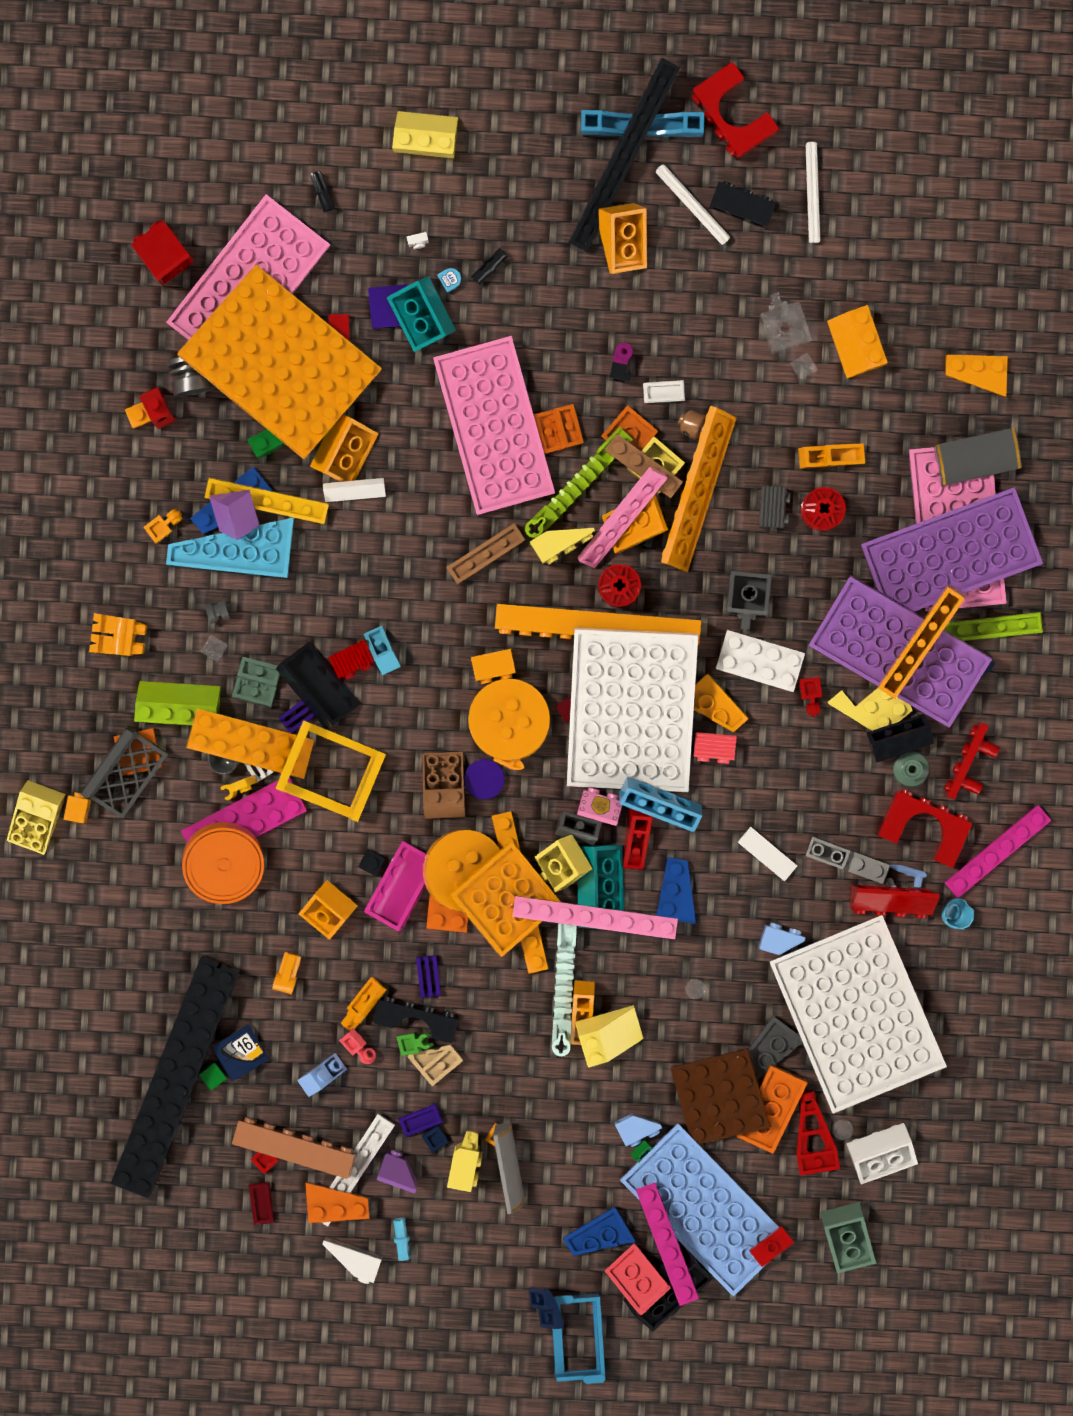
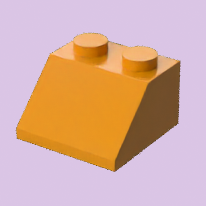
[299,880,358,940]

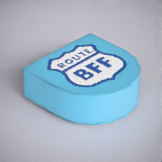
[437,268,461,293]

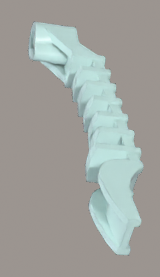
[552,923,577,1056]

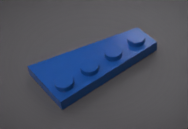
[190,467,273,534]

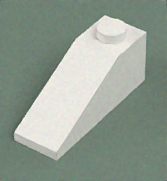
[323,1237,383,1284]

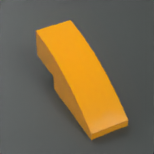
[798,443,865,469]

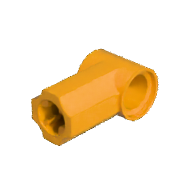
[272,952,302,995]

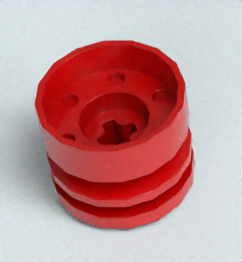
[800,487,846,532]
[598,564,641,608]

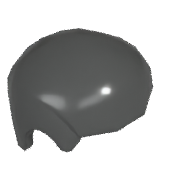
[208,754,240,775]

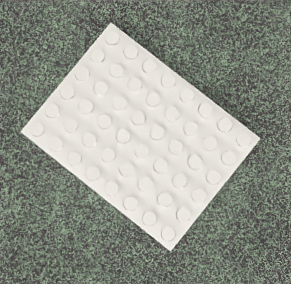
[567,627,698,792]
[770,915,947,1114]

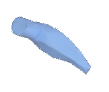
[890,865,927,887]

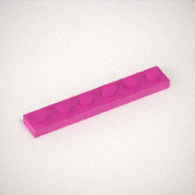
[944,805,1051,898]
[636,1182,699,1306]

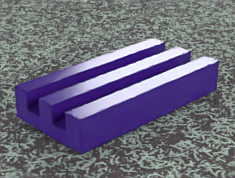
[279,701,315,734]
[416,955,441,998]

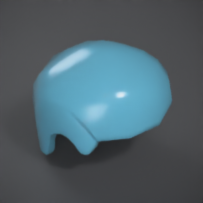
[941,898,974,930]

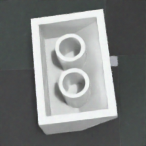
[846,1123,918,1185]

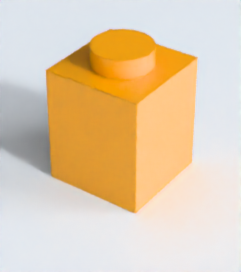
[63,792,91,824]

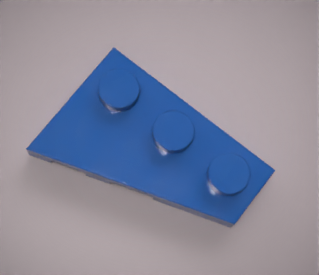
[656,857,696,924]
[563,1206,636,1256]

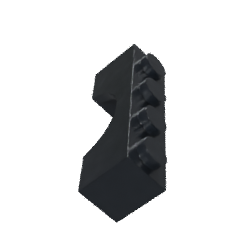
[373,996,458,1043]

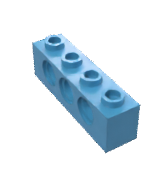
[619,776,703,832]

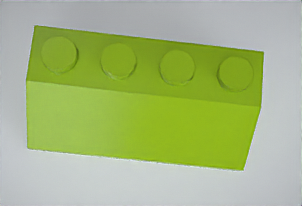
[134,681,221,725]

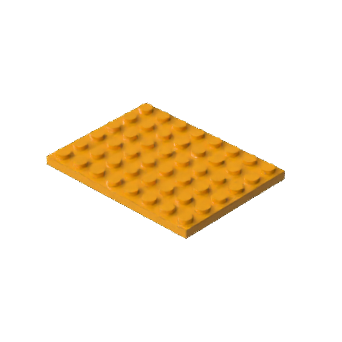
[177,265,382,459]

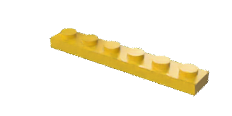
[205,477,329,524]

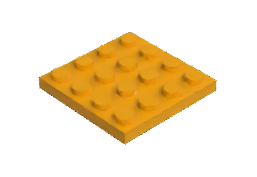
[449,842,561,957]

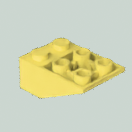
[530,528,595,565]
[6,780,66,855]

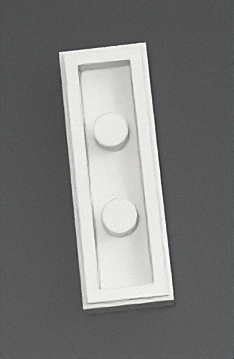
[323,478,386,502]
[738,827,797,881]

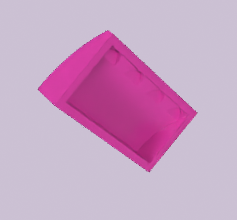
[364,841,427,932]

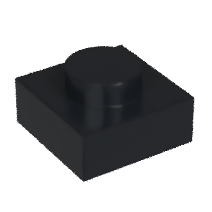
[358,849,385,876]

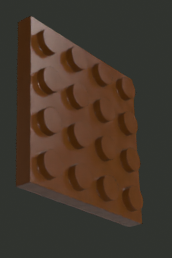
[670,1048,771,1146]

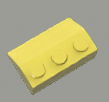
[392,111,458,158]

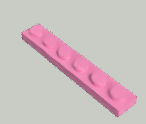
[577,467,668,568]

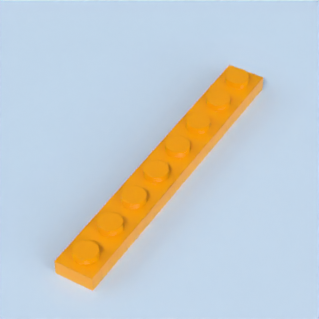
[492,811,548,974]

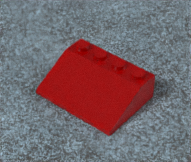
[849,884,940,918]

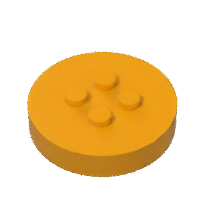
[468,679,550,761]
[423,830,500,912]

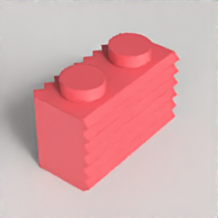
[693,732,736,764]

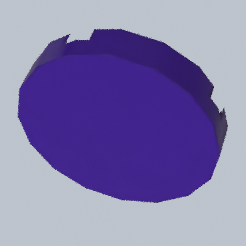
[464,759,504,799]

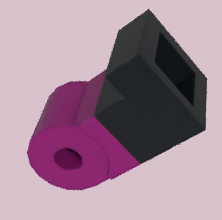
[609,343,633,384]

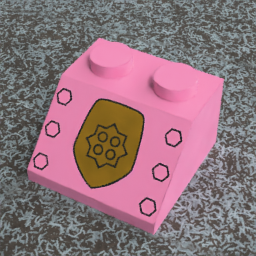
[577,787,622,826]

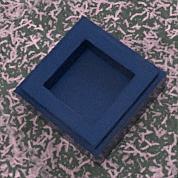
[421,1124,450,1153]

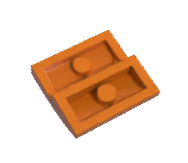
[533,404,584,454]

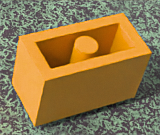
[471,649,516,684]

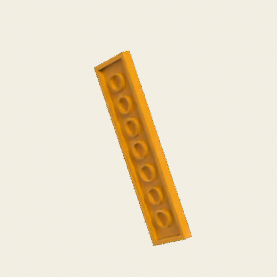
[661,406,737,572]

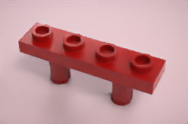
[944,722,1000,800]

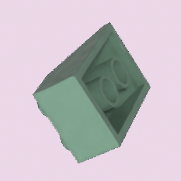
[820,1202,876,1274]

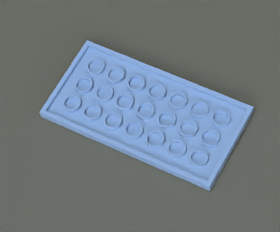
[620,1123,779,1296]

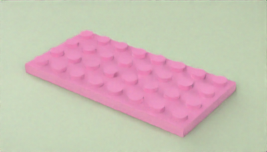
[166,194,331,340]
[433,336,555,515]
[909,447,1006,612]

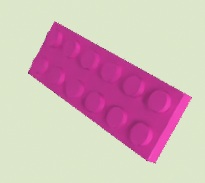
[181,776,308,842]

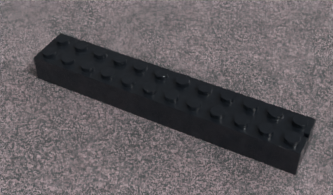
[110,955,241,1198]

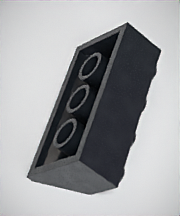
[623,1246,713,1332]

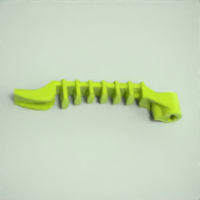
[525,427,633,538]

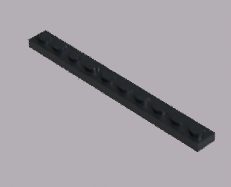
[568,58,680,252]

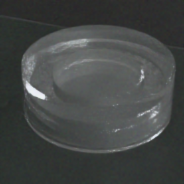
[685,978,706,999]
[832,1119,853,1140]

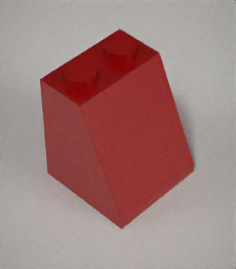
[131,220,195,286]

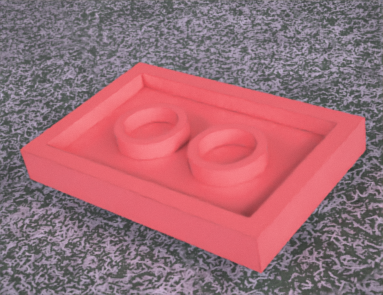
[605,1243,671,1315]

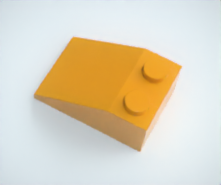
[599,203,647,274]

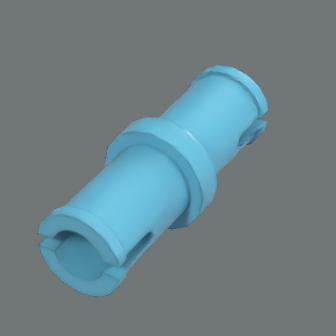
[393,1218,411,1261]

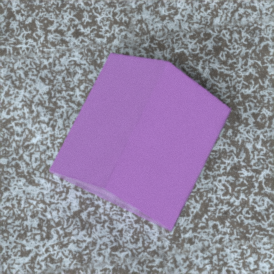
[210,490,259,540]

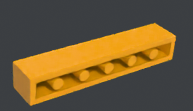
[878,583,966,699]

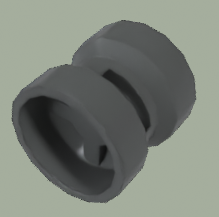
[205,599,231,624]

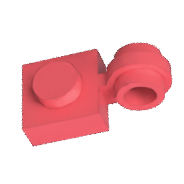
[339,1028,376,1064]

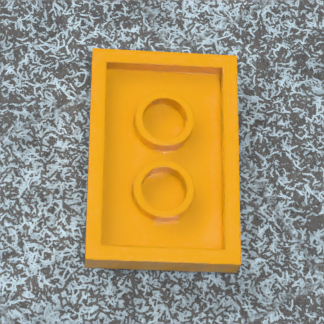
[602,494,668,553]

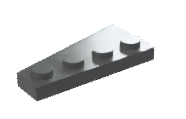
[749,1016,803,1079]

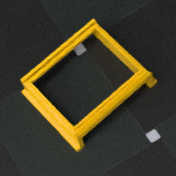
[275,720,386,822]

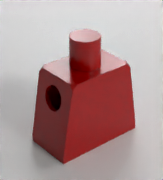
[139,386,176,429]

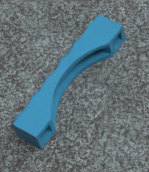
[581,110,704,137]

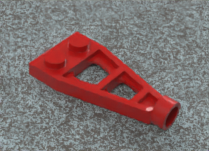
[796,1090,840,1176]

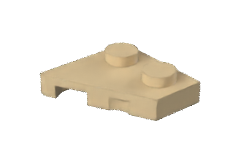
[407,1044,464,1086]

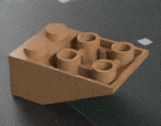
[422,752,465,819]

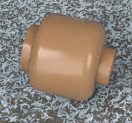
[678,410,706,440]

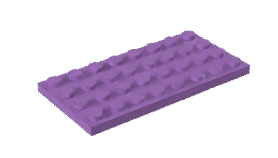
[861,487,1043,612]
[809,575,992,728]

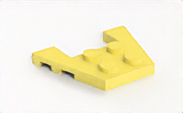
[827,688,913,731]

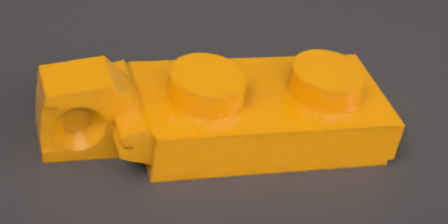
[341,977,387,1031]

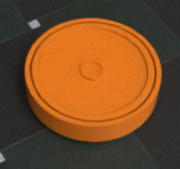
[182,822,264,904]

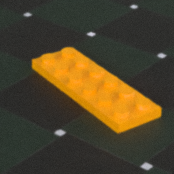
[186,708,314,779]

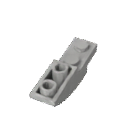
[806,837,890,884]

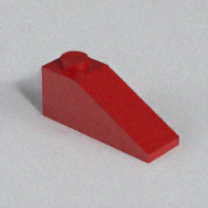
[623,808,653,870]

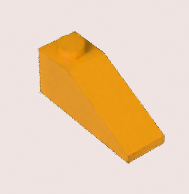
[571,980,595,1045]

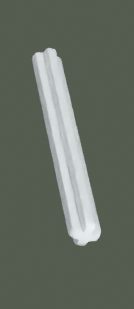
[806,142,820,243]
[656,164,730,245]

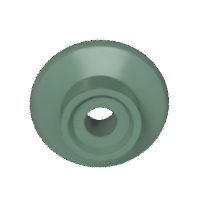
[893,751,930,787]

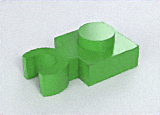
[396,1032,434,1056]

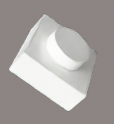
[406,232,429,249]

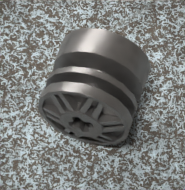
[167,356,216,397]

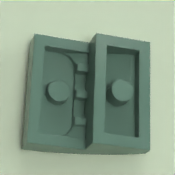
[232,657,280,709]

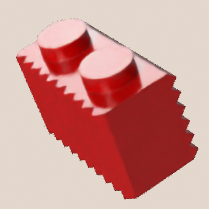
[328,639,375,681]

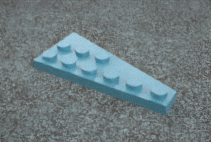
[166,517,294,578]

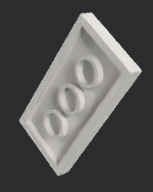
[715,630,805,692]

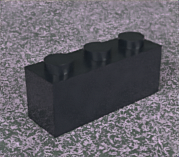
[709,181,776,229]
[866,714,934,763]

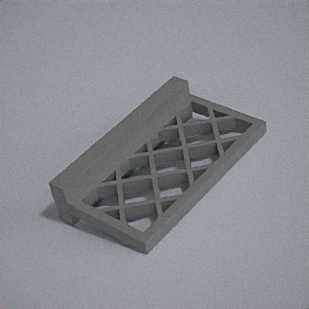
[81,725,168,819]

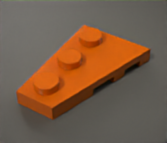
[305,1181,370,1223]

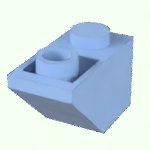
[758,922,805,955]
[297,1053,347,1097]
[615,1113,662,1147]

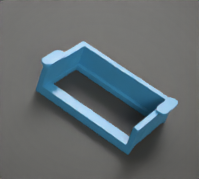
[552,1293,605,1384]

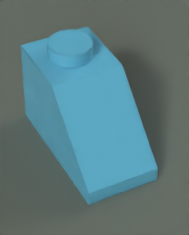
[364,626,401,675]

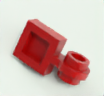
[799,677,822,717]

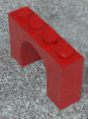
[691,62,779,160]
[876,789,972,868]

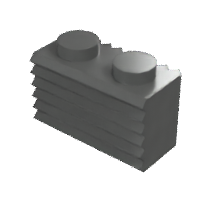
[759,486,790,529]
[555,811,602,846]

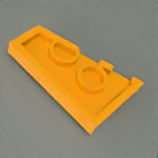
[945,355,1008,397]
[694,673,749,732]

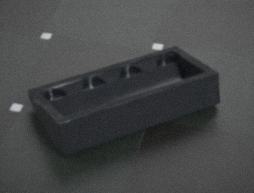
[275,642,360,730]

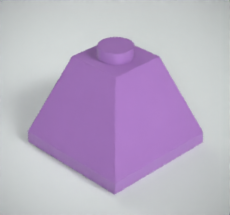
[377,1149,418,1194]

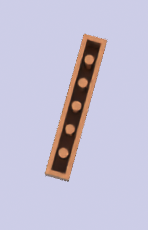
[232,1117,358,1179]

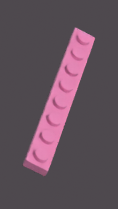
[513,896,678,939]

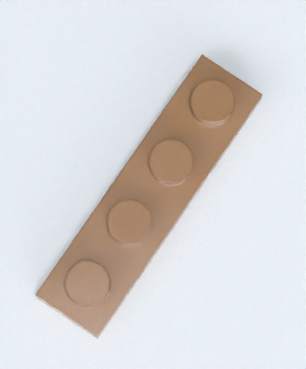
[605,434,683,499]
[446,523,525,585]

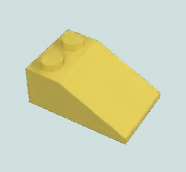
[575,1005,643,1068]

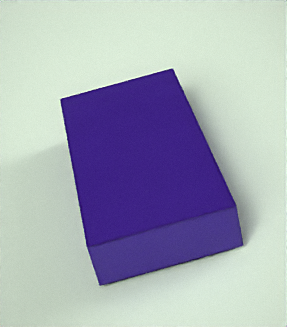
[398,1103,443,1137]

